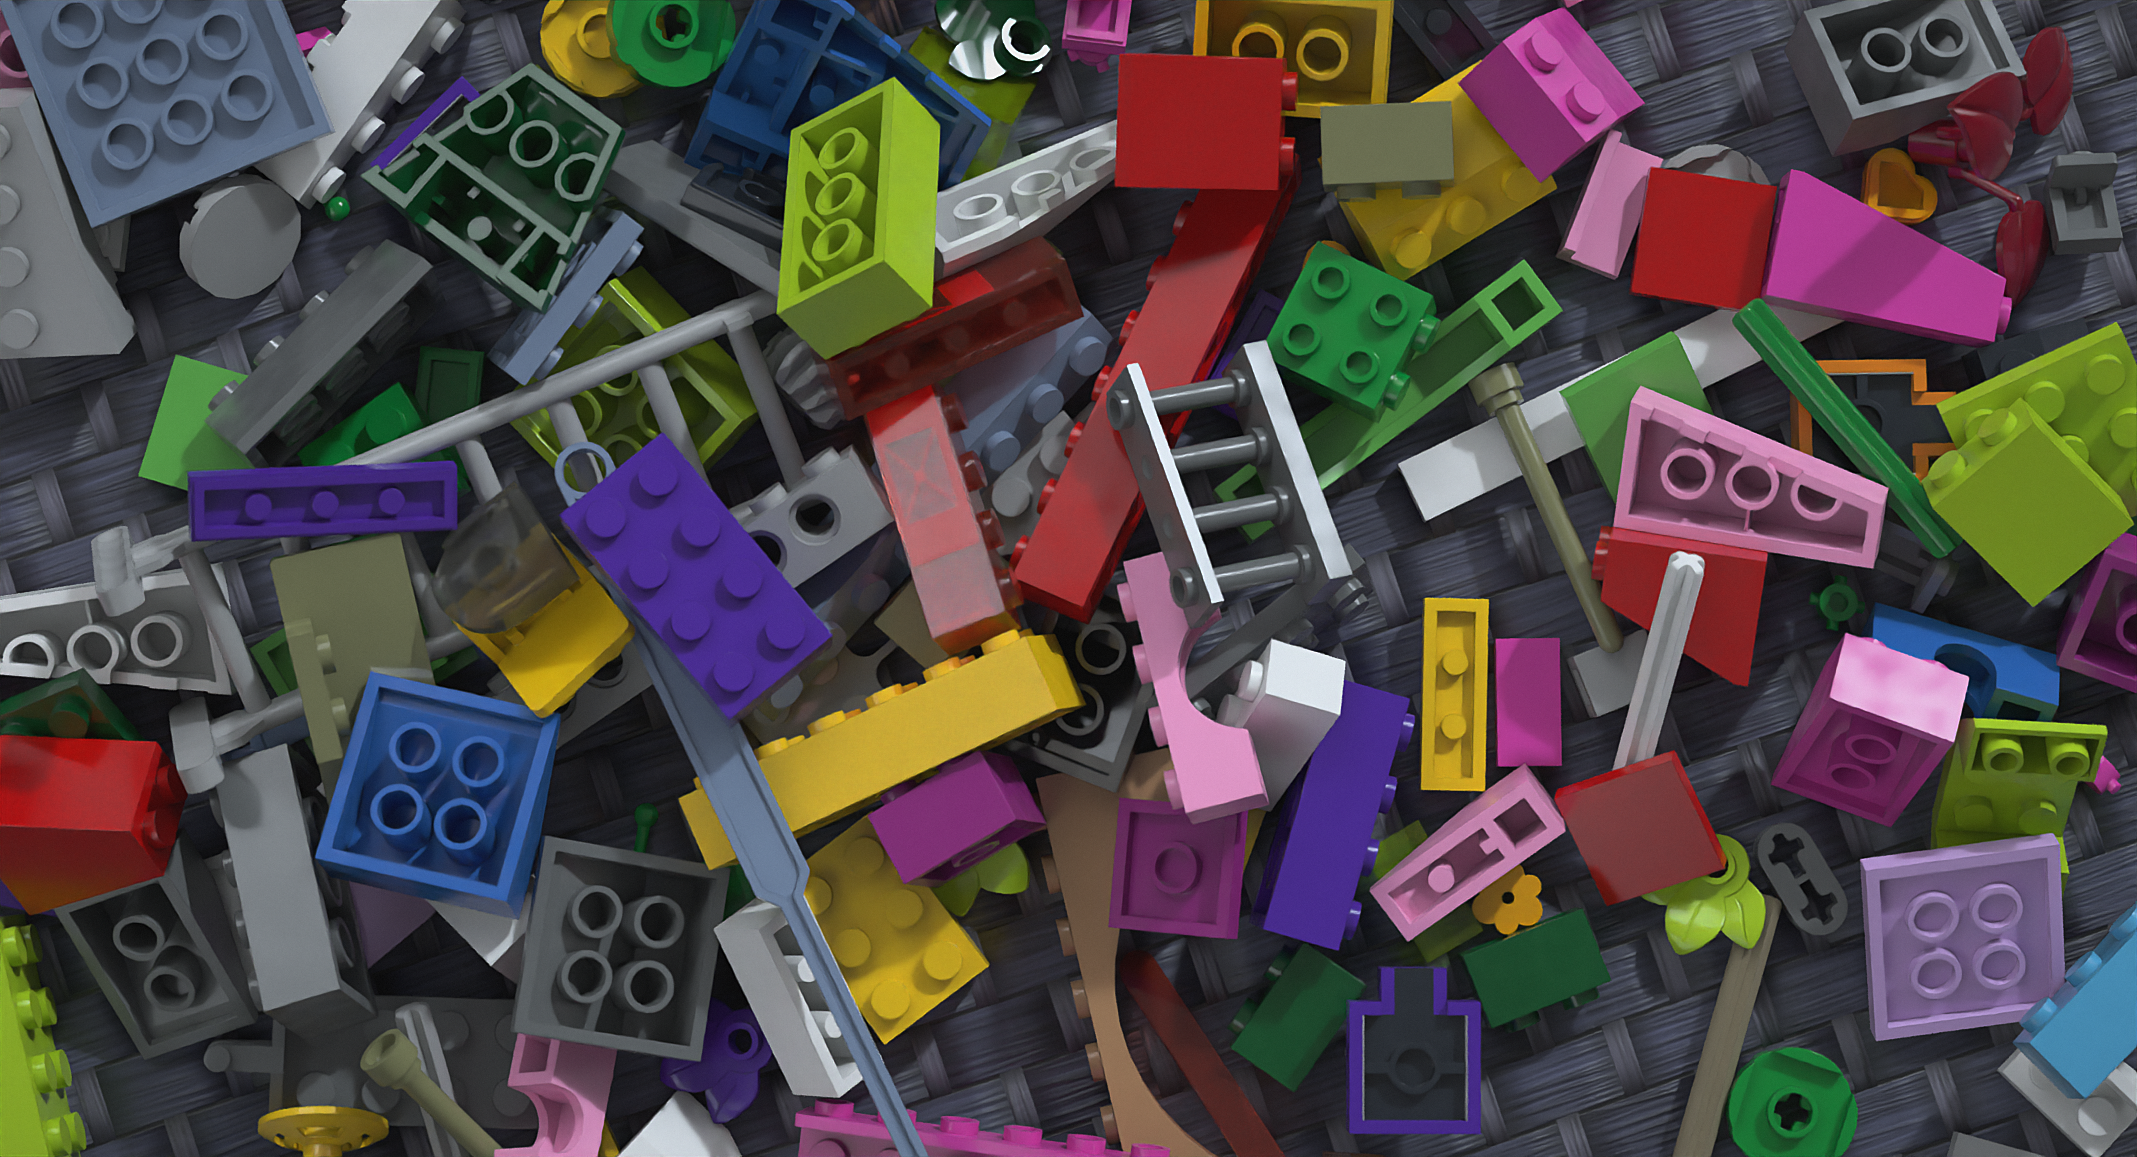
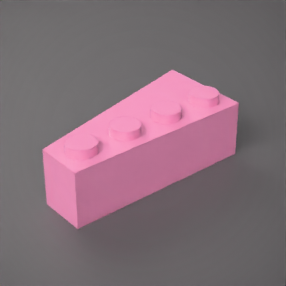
[1613,386,1888,569]

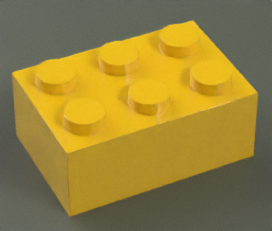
[1193,0,1394,118]
[803,811,990,1045]

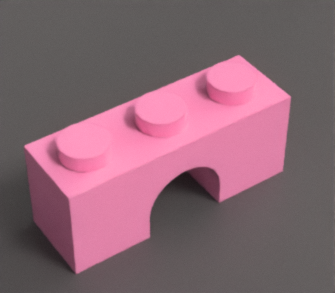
[494,1033,617,1157]

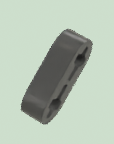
[1753,823,1848,935]

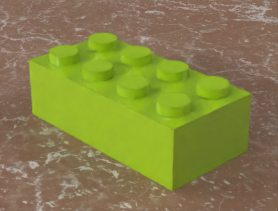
[777,77,940,360]
[0,914,86,1157]

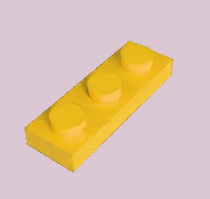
[1419,598,1489,791]

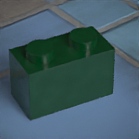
[1457,907,1612,1034]
[1226,940,1368,1093]

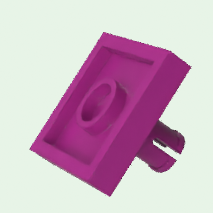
[1108,798,1248,939]

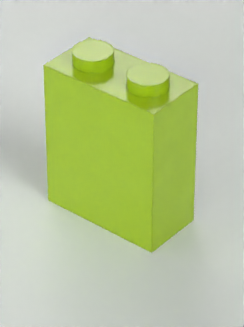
[1921,397,2134,607]

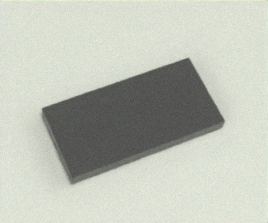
[602,140,781,298]

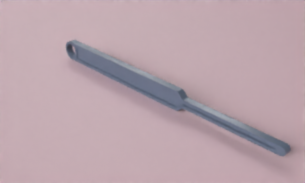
[555,442,929,1157]

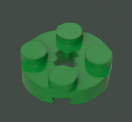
[606,0,736,90]
[1725,1047,1858,1157]

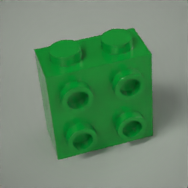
[1266,241,1441,424]

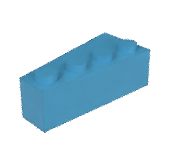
[2012,901,2137,1099]

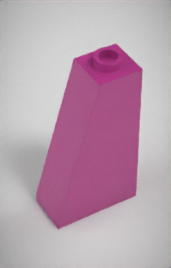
[1760,169,2012,348]

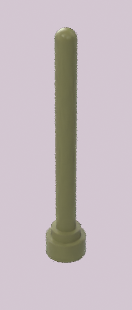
[1468,362,1624,653]
[360,1029,503,1157]

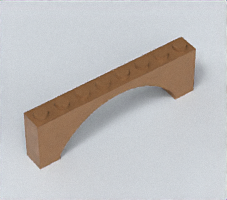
[1031,747,1218,1157]

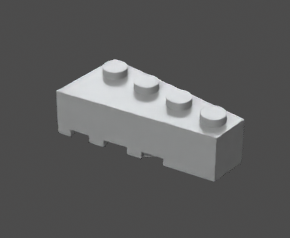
[0,87,138,359]

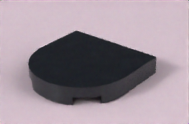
[680,163,787,253]

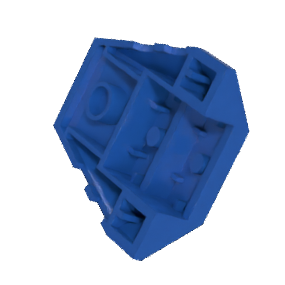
[684,0,992,193]

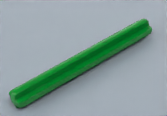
[1732,298,1964,559]

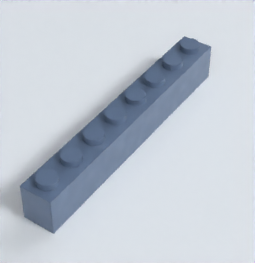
[757,277,1119,722]

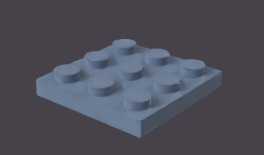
[486,206,644,386]

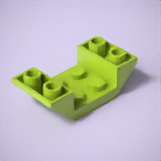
[1931,718,2108,898]

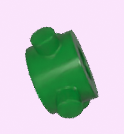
[1808,575,1865,631]

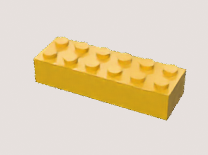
[678,628,1086,871]

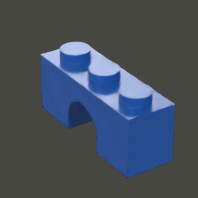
[1860,602,2060,722]

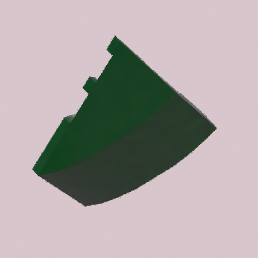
[360,63,626,315]

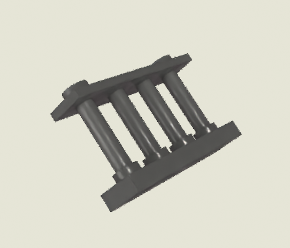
[1106,340,1353,629]

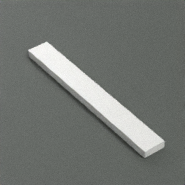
[1396,305,1844,522]

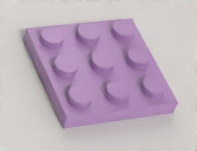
[1860,833,2065,1041]

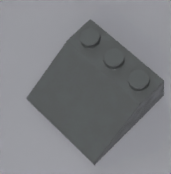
[510,836,731,1062]

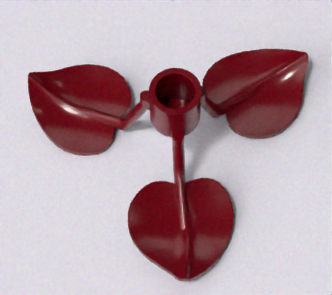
[1908,26,2074,310]

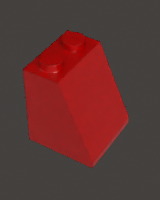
[1115,53,1298,190]
[1591,525,1768,687]
[0,735,188,916]

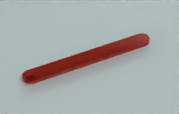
[1119,950,1285,1157]

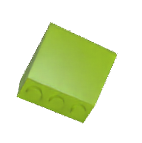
[509,266,760,492]

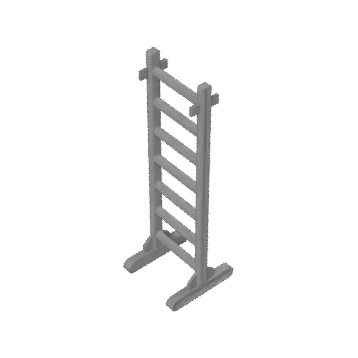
[91,289,824,794]

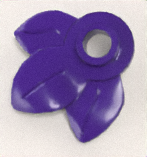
[659,996,774,1124]

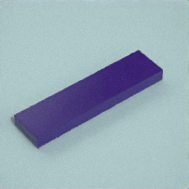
[187,461,457,542]

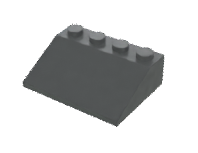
[204,239,446,469]

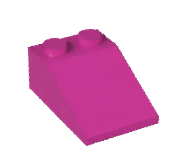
[1458,6,1645,183]
[1771,633,1970,828]

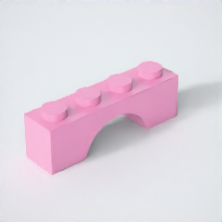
[1117,552,1269,824]

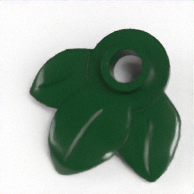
[934,0,1053,82]

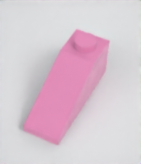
[1370,763,1566,942]

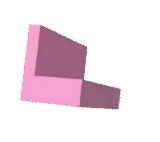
[1556,128,1663,280]

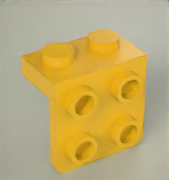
[449,527,636,718]

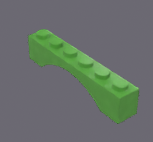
[1212,259,1563,546]

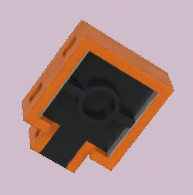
[1790,359,1957,483]

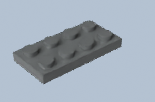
[1144,543,1374,722]

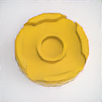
[540,0,668,100]

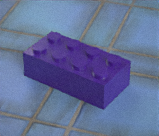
[559,432,833,729]
[1248,680,1415,951]

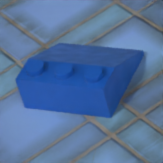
[315,671,561,920]

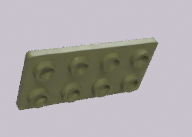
[269,533,435,806]

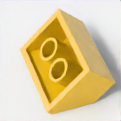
[1317,60,1557,281]

